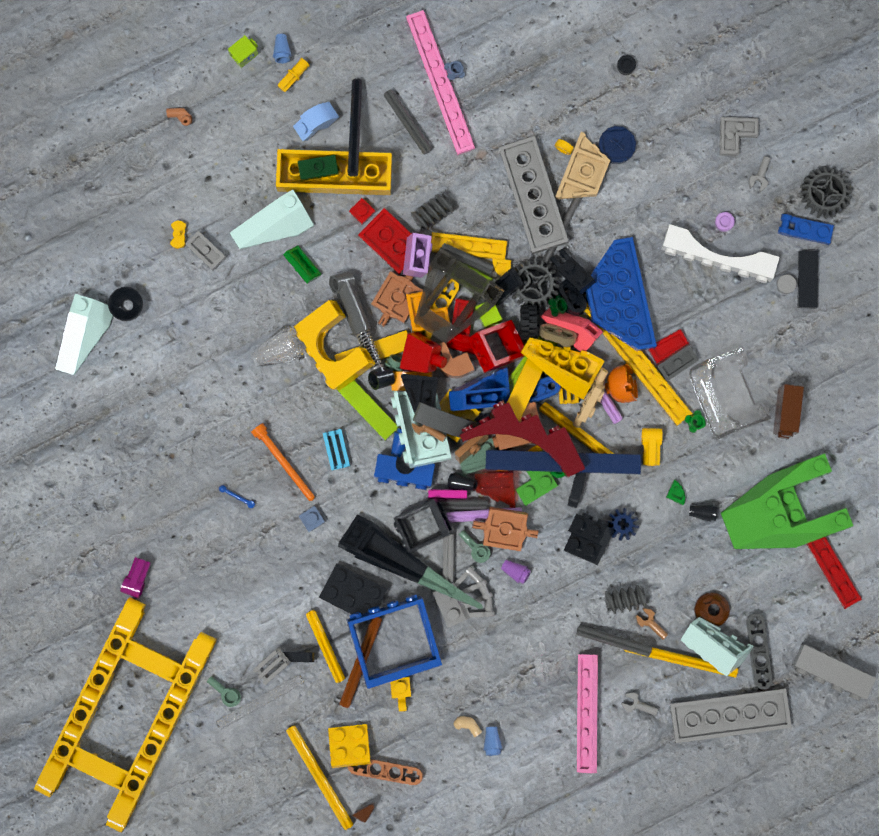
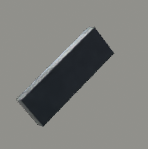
[797,251,818,309]

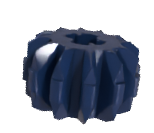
[606,508,639,541]

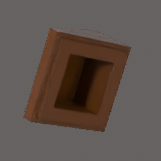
[352,802,375,823]

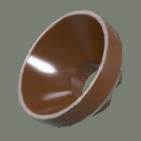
[694,592,730,627]

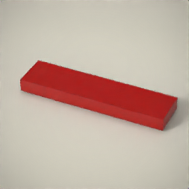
[806,537,862,609]

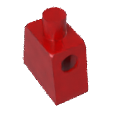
[400,332,447,373]

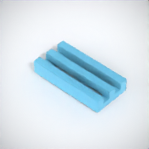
[323,429,350,471]

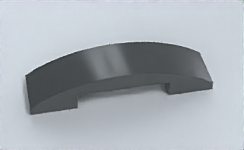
[413,402,480,438]

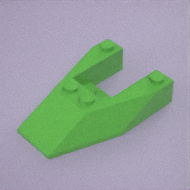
[721,454,853,549]

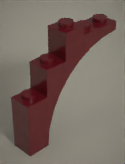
[459,401,585,477]

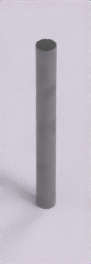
[542,198,582,265]

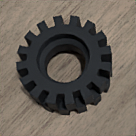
[520,305,537,340]

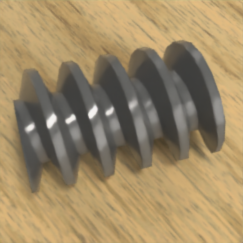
[411,192,454,230]
[604,585,647,614]

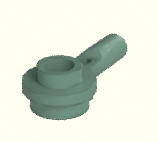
[458,530,490,563]
[207,676,241,707]

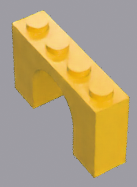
[294,300,376,390]

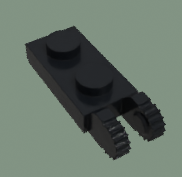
[550,249,596,294]

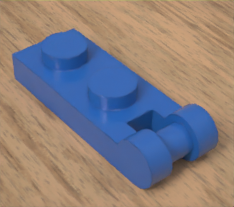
[778,214,834,245]

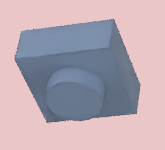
[299,506,325,533]

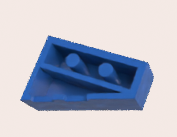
[449,367,510,411]

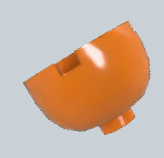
[605,364,638,403]

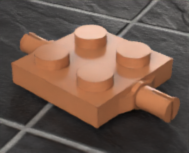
[371,271,423,327]
[472,507,538,551]

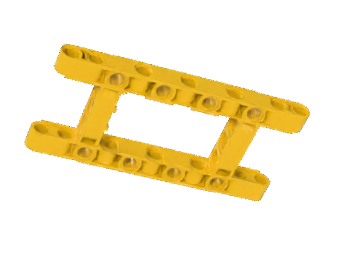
[34,597,217,833]

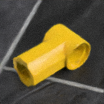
[641,428,663,466]

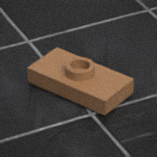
[455,435,489,464]

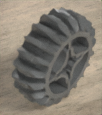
[799,167,852,219]
[512,259,560,310]

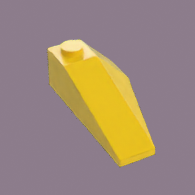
[521,338,604,400]

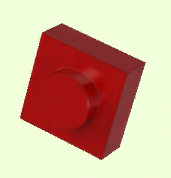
[349,198,376,225]

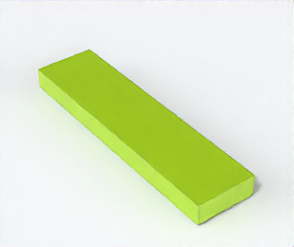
[337,381,399,441]

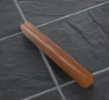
[339,617,382,708]

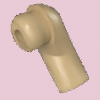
[453,716,482,737]

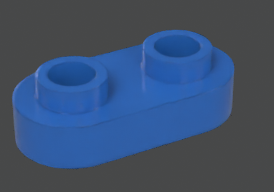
[529,376,561,403]

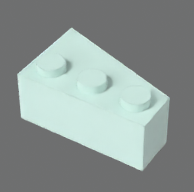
[681,617,754,676]

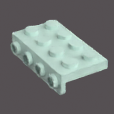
[391,391,452,468]

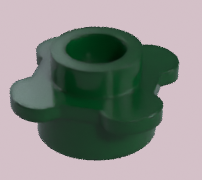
[548,296,567,317]

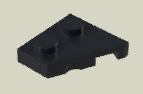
[401,374,438,414]

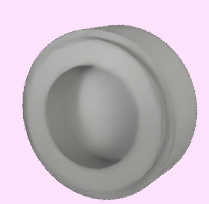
[776,275,796,294]

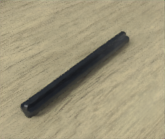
[348,79,362,177]

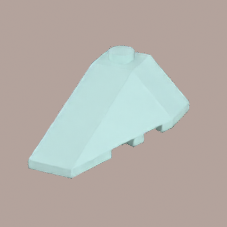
[230,190,314,249]
[56,294,113,375]

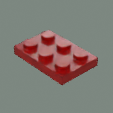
[358,208,412,275]

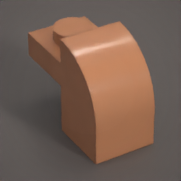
[439,341,475,379]

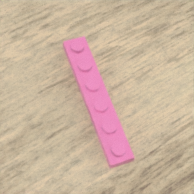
[577,654,598,774]

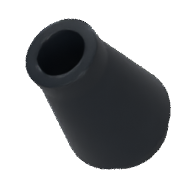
[448,472,478,491]
[689,503,718,522]

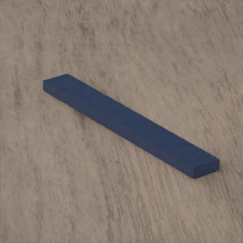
[485,450,641,475]

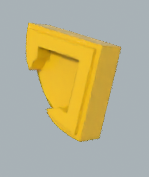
[492,258,511,277]

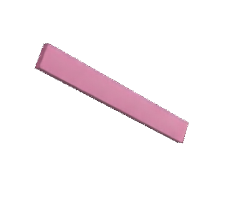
[406,10,475,155]

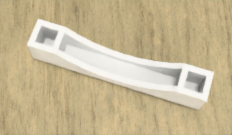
[661,224,779,283]

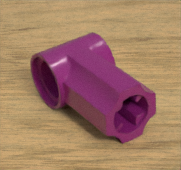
[120,557,151,599]

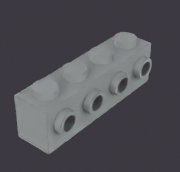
[792,644,876,701]

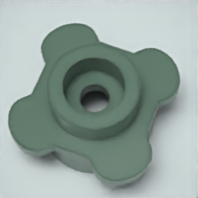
[385,354,403,371]

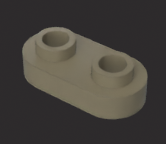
[539,323,577,347]

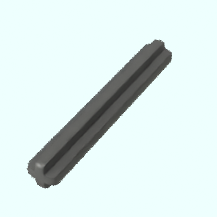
[384,89,432,155]
[576,625,652,657]

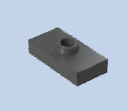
[656,344,699,381]

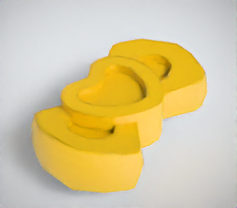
[170,220,187,249]

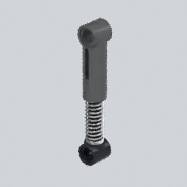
[329,271,395,390]

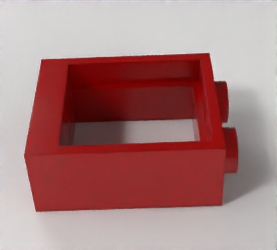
[468,320,524,373]

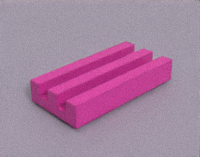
[428,490,467,499]

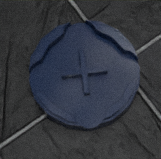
[598,126,636,164]

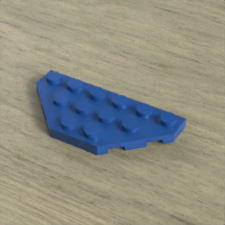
[586,237,657,351]

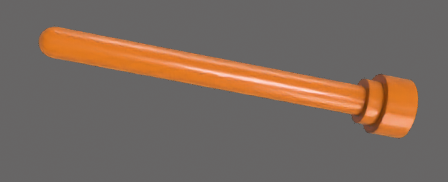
[251,423,315,501]

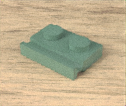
[455,438,496,475]

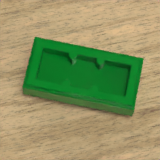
[283,245,321,284]

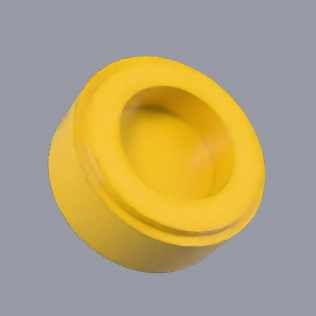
[554,139,574,155]

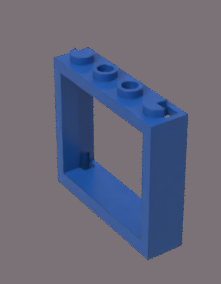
[346,594,442,689]

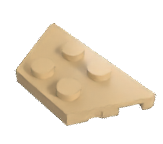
[555,132,610,200]

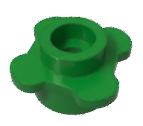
[685,410,706,433]

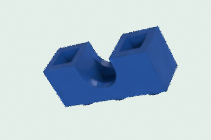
[374,454,435,490]

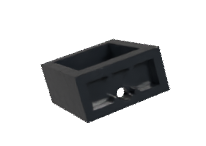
[394,498,454,553]

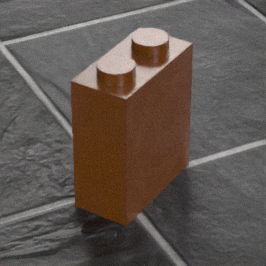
[773,384,804,439]

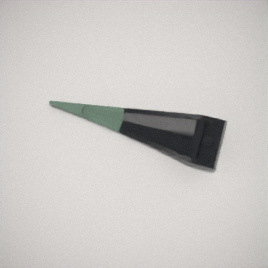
[338,514,483,609]

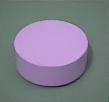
[715,212,735,232]

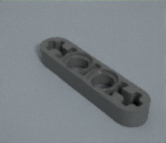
[746,614,772,689]

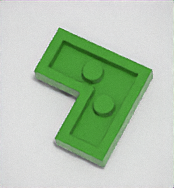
[515,471,558,506]

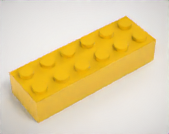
[276,149,392,195]

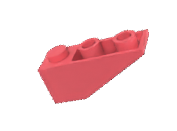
[541,308,603,352]

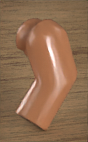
[166,108,192,126]

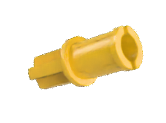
[278,58,310,92]

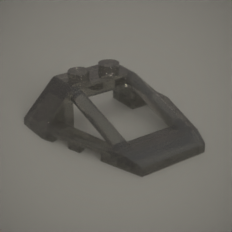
[414,248,505,344]

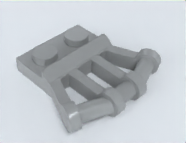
[432,565,495,628]

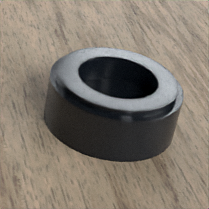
[617,55,636,75]

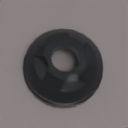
[108,287,143,322]

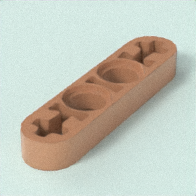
[348,759,423,785]

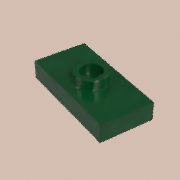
[297,155,339,181]

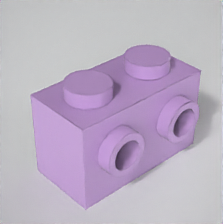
[403,233,432,278]

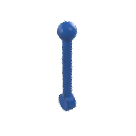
[219,485,255,508]

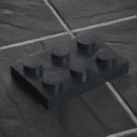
[319,563,388,624]

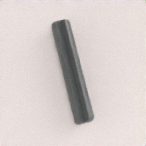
[440,243,494,275]
[432,499,487,510]

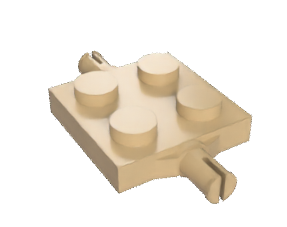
[572,368,609,428]

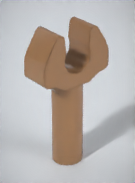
[412,423,447,442]
[636,608,668,640]

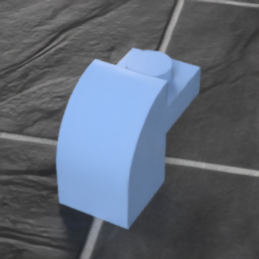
[293,102,339,142]

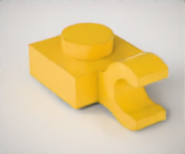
[390,677,411,712]

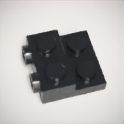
[563,512,614,566]

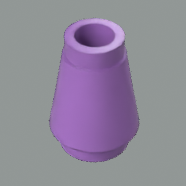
[501,559,531,584]

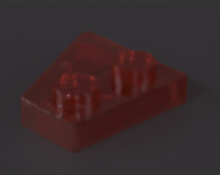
[475,471,516,508]

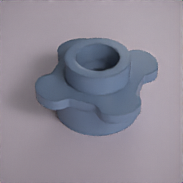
[444,61,465,80]

